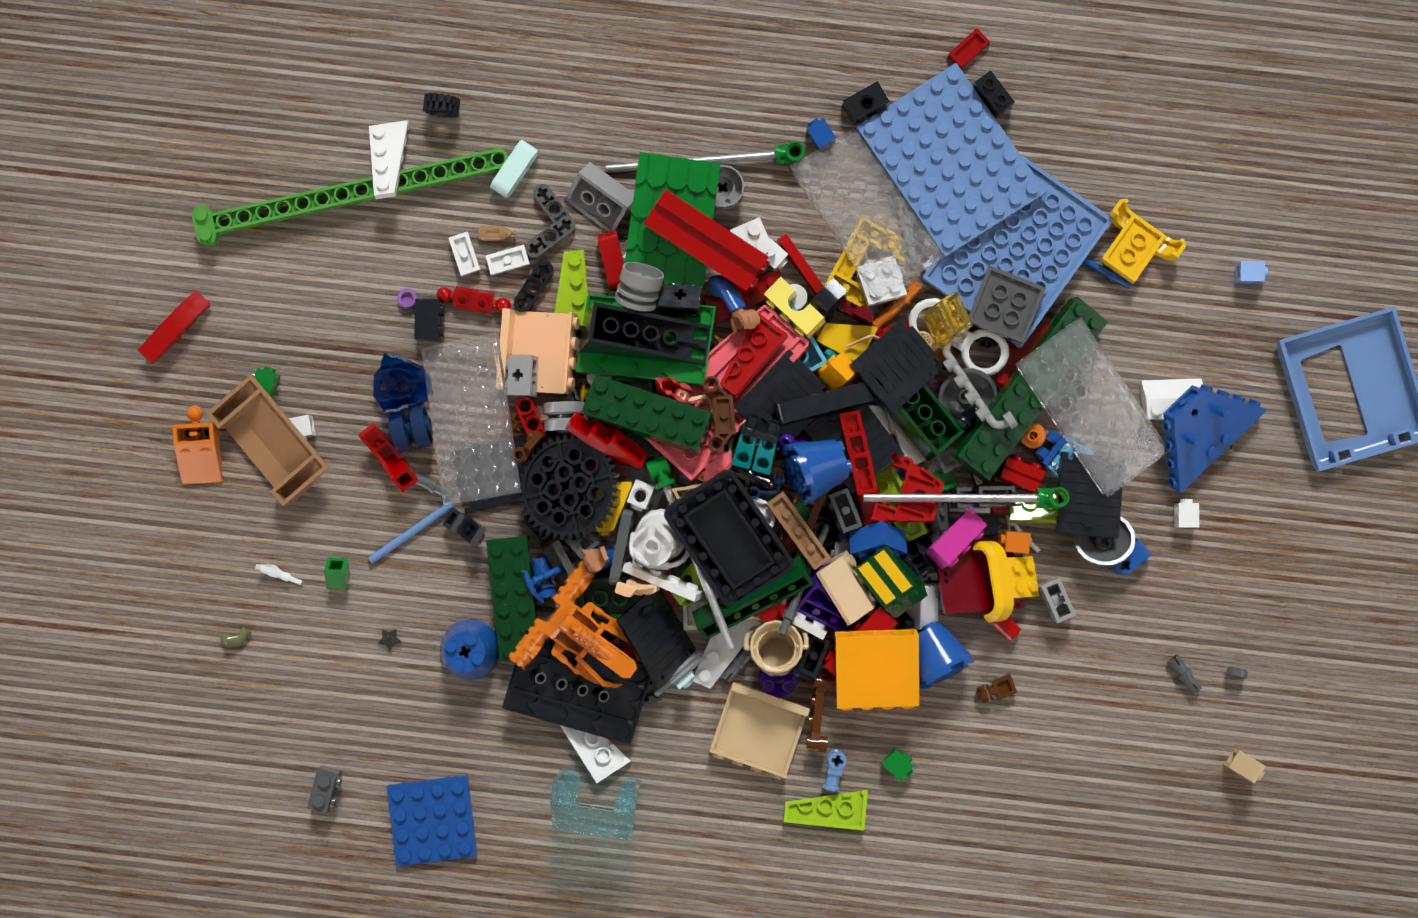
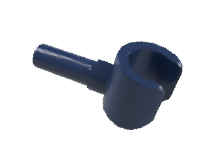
[773,471,787,497]
[749,486,777,499]

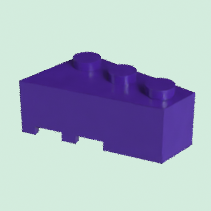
[796,569,856,632]

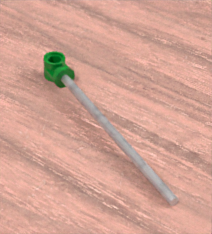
[606,141,805,173]
[646,456,735,650]
[863,487,1069,509]

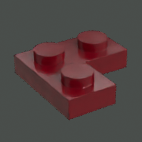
[835,300,875,326]

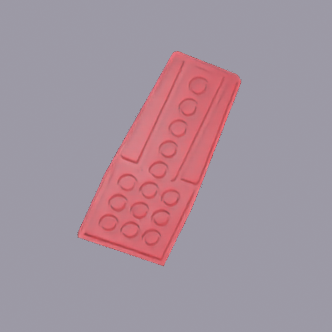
[643,305,809,482]

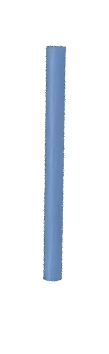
[368,500,455,564]

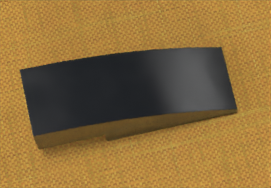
[950,486,1016,509]

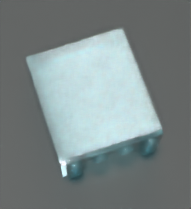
[550,768,641,840]

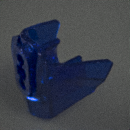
[373,353,433,413]

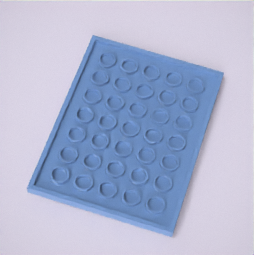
[856,63,1046,258]
[921,154,1113,348]

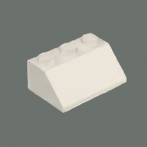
[1140,379,1203,421]

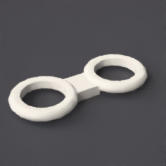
[908,298,1009,376]

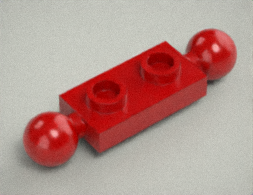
[436,286,511,314]

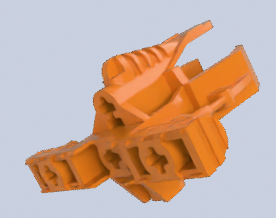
[509,561,639,688]

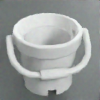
[629,509,689,570]

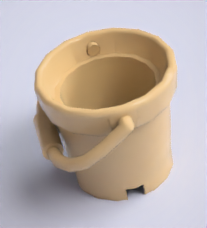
[744,620,809,676]

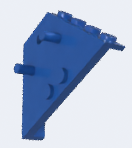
[1162,384,1267,493]

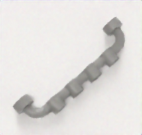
[942,329,1018,429]

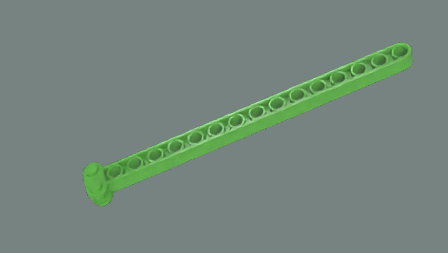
[192,149,508,247]

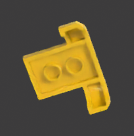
[1100,199,1186,284]
[973,541,1040,623]

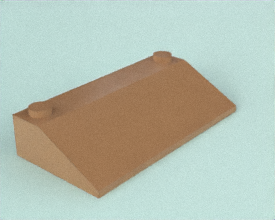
[206,374,329,506]

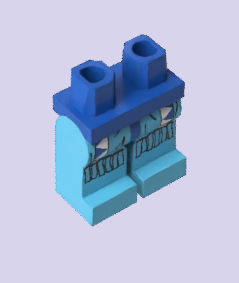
[1033,430,1094,479]

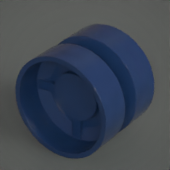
[388,405,433,453]

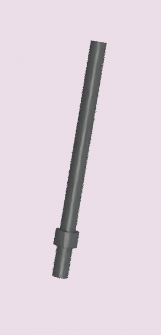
[778,523,831,636]

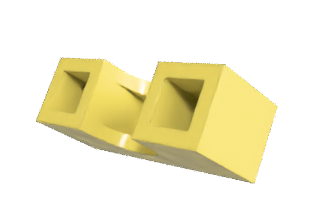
[764,277,825,339]

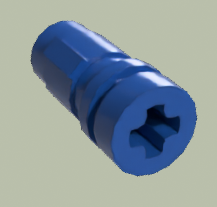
[531,557,556,599]

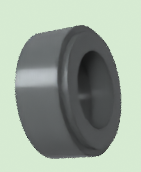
[1226,667,1248,679]

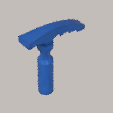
[521,565,566,603]

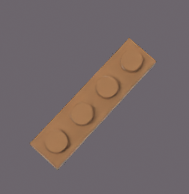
[766,491,831,570]

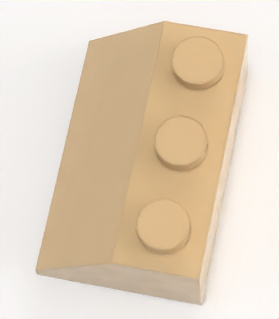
[816,550,879,626]

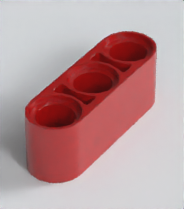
[597,231,624,292]
[516,397,550,451]

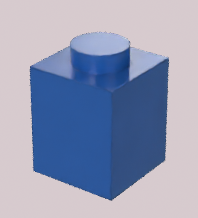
[806,118,836,152]

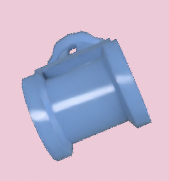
[822,749,847,792]

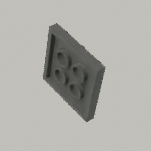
[966,265,1046,345]

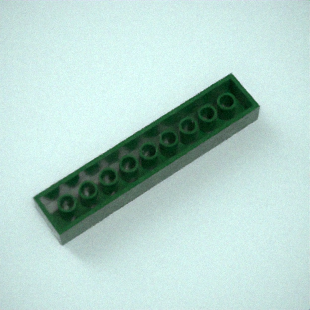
[950,297,1108,481]

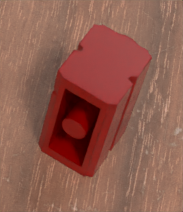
[997,454,1046,494]

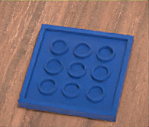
[387,775,478,866]

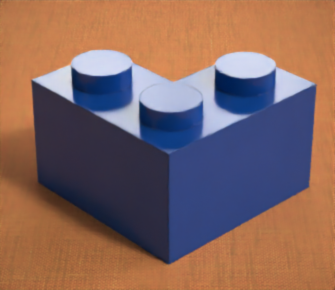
[849,521,907,560]

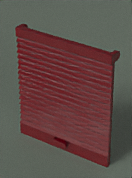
[932,538,1025,615]

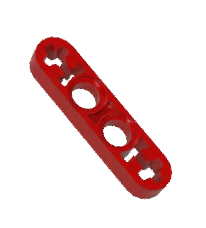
[777,234,824,295]

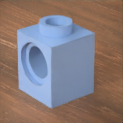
[1235,261,1268,284]

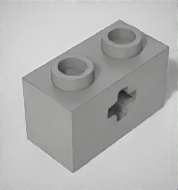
[505,355,538,397]
[1038,577,1076,623]

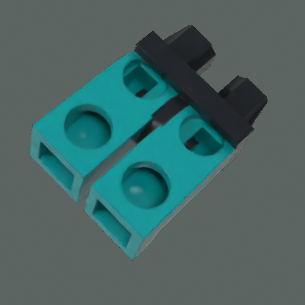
[731,414,781,475]

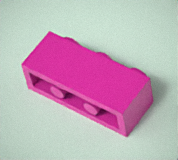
[925,508,987,570]

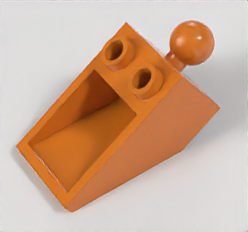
[172,405,223,484]

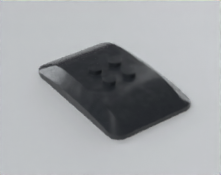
[664,470,794,608]

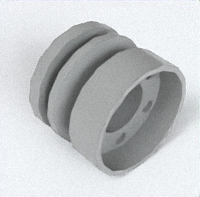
[714,165,744,210]
[615,262,664,311]

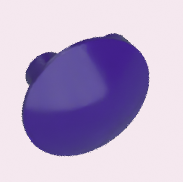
[759,668,799,697]

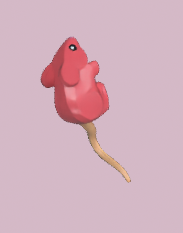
[697,420,746,482]

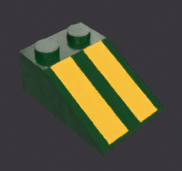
[854,545,928,619]

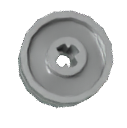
[543,401,585,434]

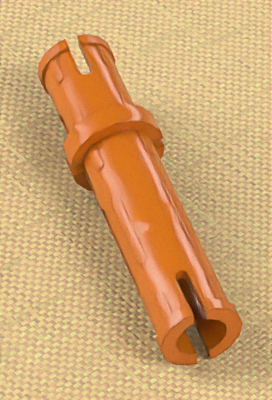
[871,281,923,331]

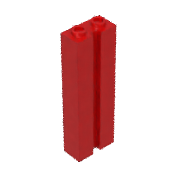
[643,189,770,291]

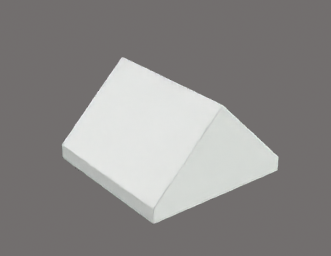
[898,583,939,629]

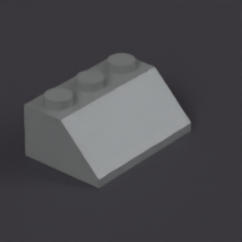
[564,162,634,232]

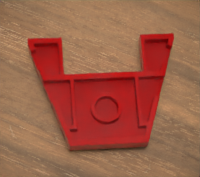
[869,453,944,523]

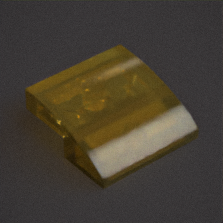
[922,292,973,349]

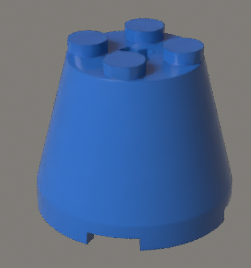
[782,440,853,505]
[440,619,499,680]
[918,621,975,691]

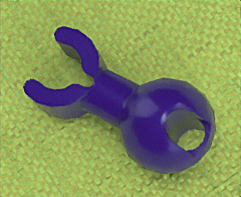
[778,433,808,448]

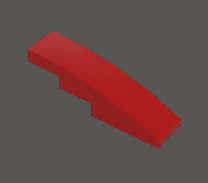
[138,290,210,365]
[839,408,878,496]
[565,412,648,469]

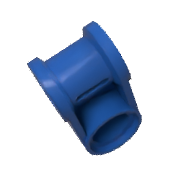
[1112,539,1152,575]

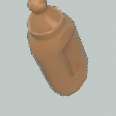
[478,226,516,241]

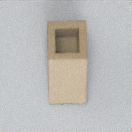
[1224,748,1266,784]

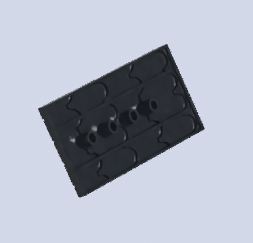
[502,630,651,745]

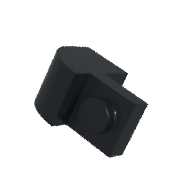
[810,278,848,323]
[443,508,486,547]

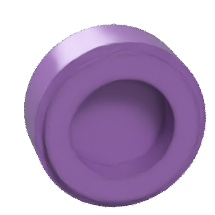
[397,288,418,309]

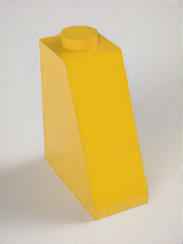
[814,323,878,362]
[595,481,634,536]

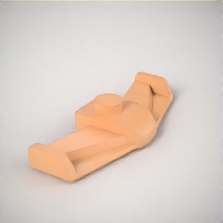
[615,577,660,597]

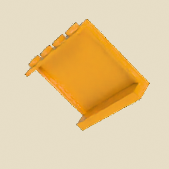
[834,629,919,711]

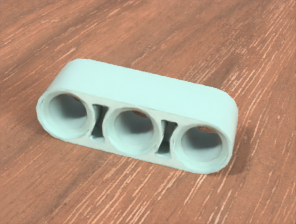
[490,140,539,199]

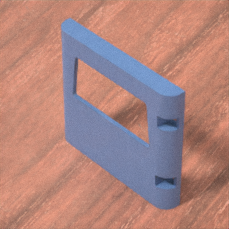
[1277,306,1418,472]

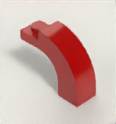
[358,423,418,492]

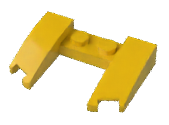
[824,217,906,307]

